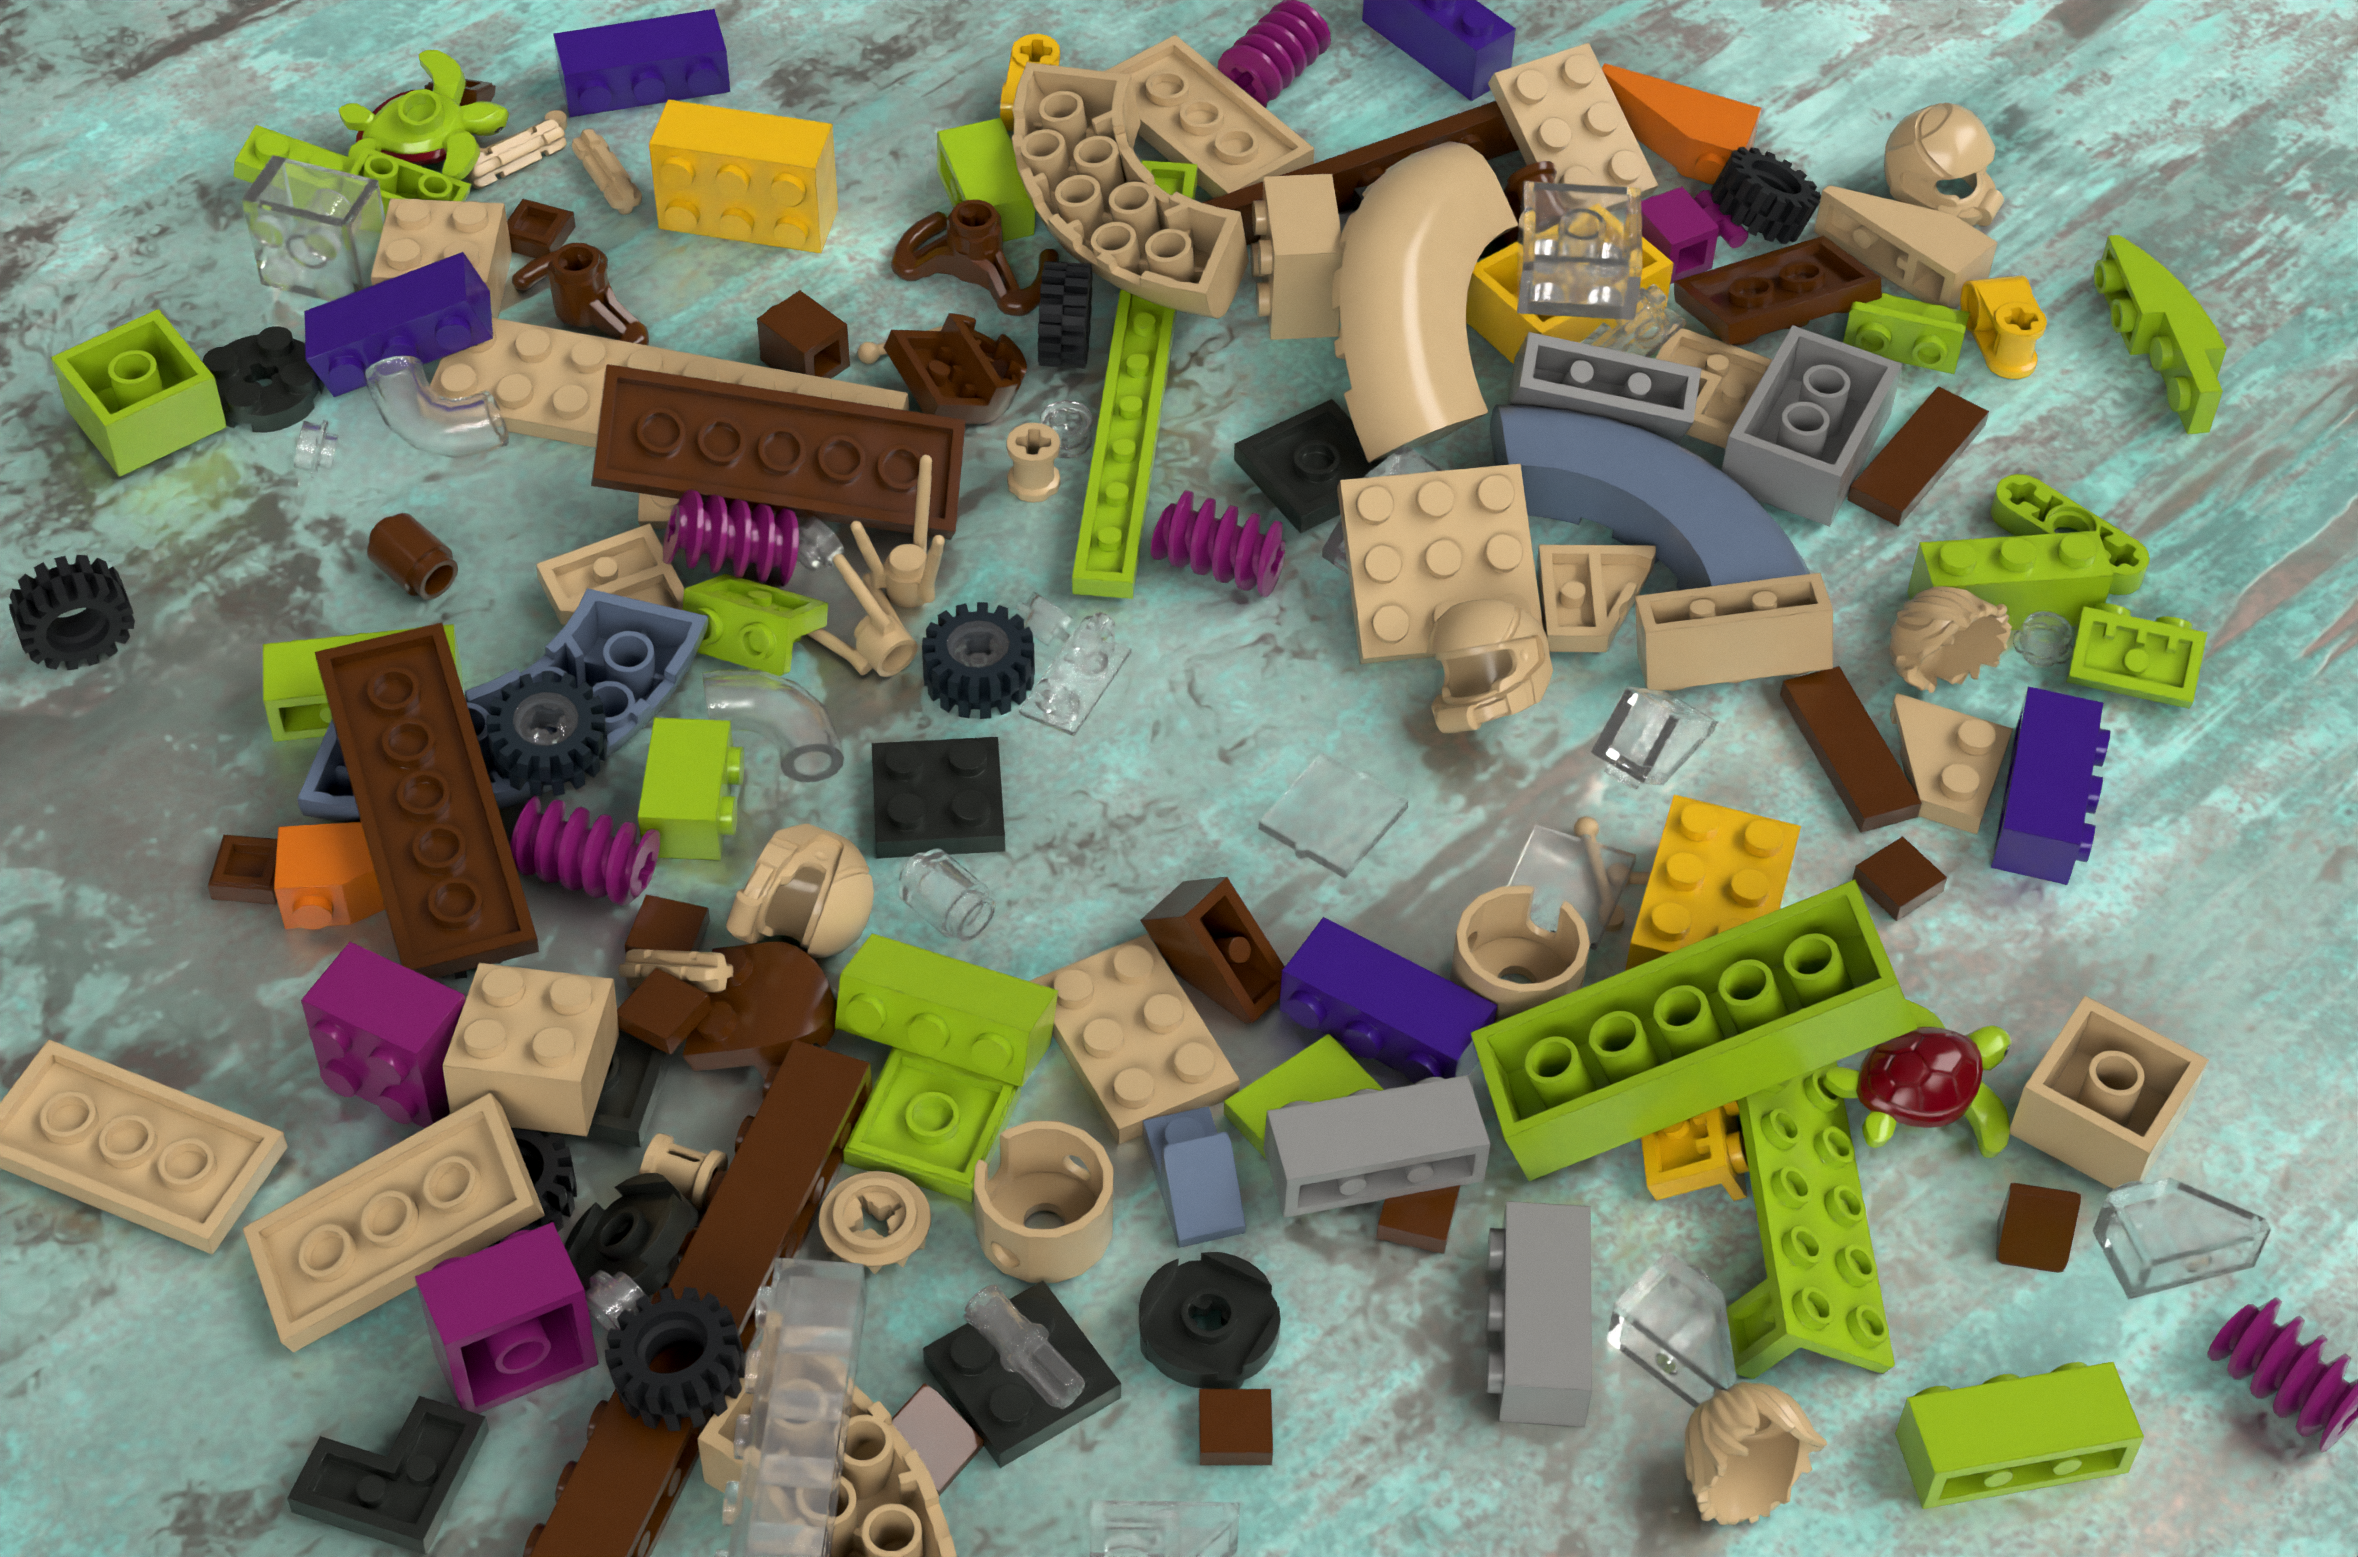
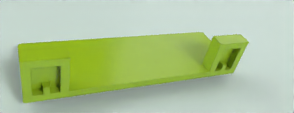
[1722,1061,1895,1379]

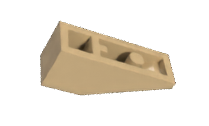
[1814,185,1998,309]

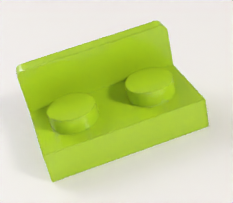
[1843,293,1970,374]
[682,574,829,676]
[2066,603,2208,709]

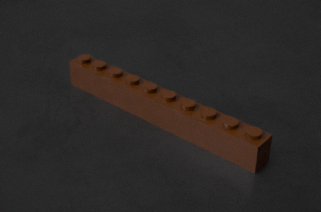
[523,1040,872,1557]

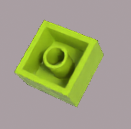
[50,309,227,477]

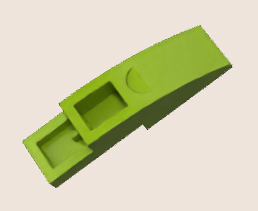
[233,125,471,232]
[2094,235,2227,434]

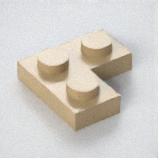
[1655,325,1773,449]

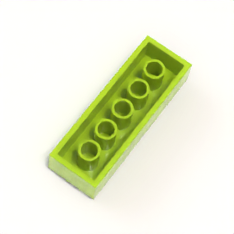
[1471,879,1917,1181]

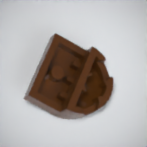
[883,313,1027,424]
[682,942,838,1080]

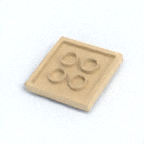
[1337,464,1543,664]

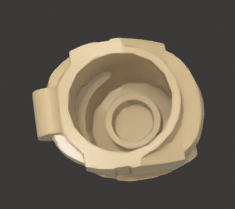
[1884,103,2004,226]
[1426,599,1553,734]
[726,823,874,958]

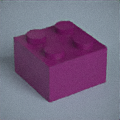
[301,942,465,1128]
[415,1222,599,1414]

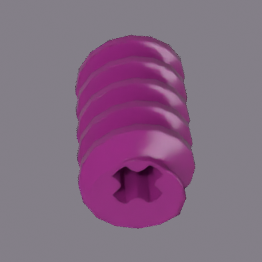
[1217,0,1331,108]
[663,489,799,587]
[1150,490,1286,597]
[510,795,661,906]
[2207,1297,2358,1453]

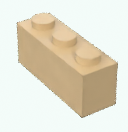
[1635,573,1833,692]

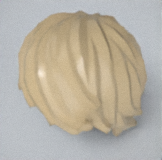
[1888,586,2012,693]
[1685,1382,1827,1525]

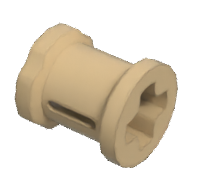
[1006,423,1060,503]
[639,1133,728,1212]

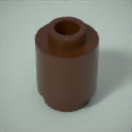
[367,513,458,600]

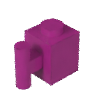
[1631,186,1749,284]

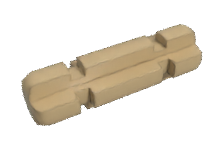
[466,119,567,189]
[572,129,642,215]
[618,949,734,993]

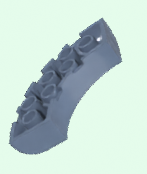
[1490,404,1810,590]
[297,588,708,823]

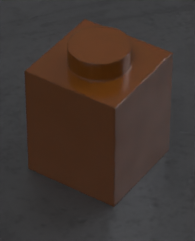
[757,290,850,379]

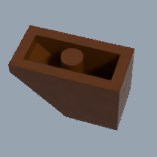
[1140,877,1285,1024]

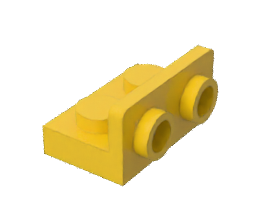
[1641,1100,1749,1201]

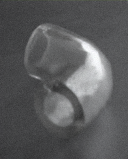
[364,355,509,458]
[702,669,844,782]

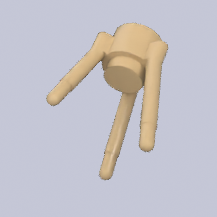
[850,455,945,608]
[806,554,918,677]

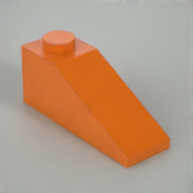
[1602,63,1762,185]
[274,822,385,930]

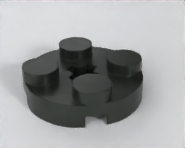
[202,326,324,433]
[564,1173,699,1304]
[1139,1252,1281,1389]

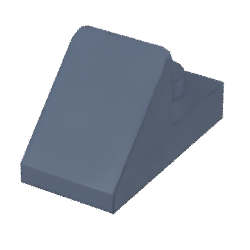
[1142,1106,1246,1248]

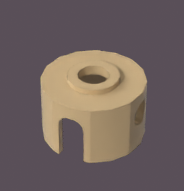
[1450,885,1590,1023]
[974,1121,1113,1283]

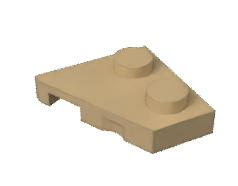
[536,523,685,625]
[1537,544,1656,652]
[1890,693,2013,834]

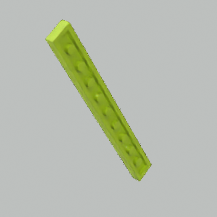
[1072,160,1197,599]

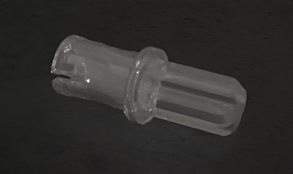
[963,1285,1085,1409]

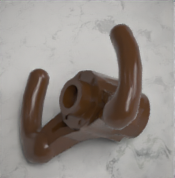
[891,200,1059,316]
[512,243,649,346]

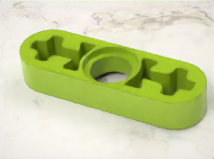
[1990,474,2150,595]

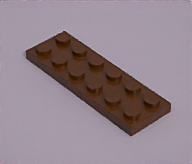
[591,364,966,539]
[315,623,539,979]

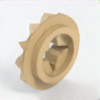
[819,1171,931,1275]

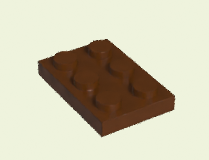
[1674,236,1882,345]

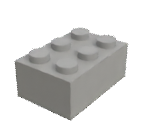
[1722,325,1903,527]

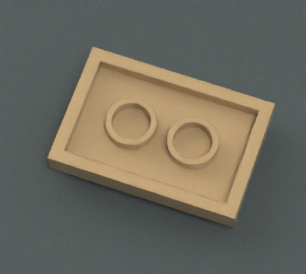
[1488,43,1659,212]
[1030,934,1240,1145]

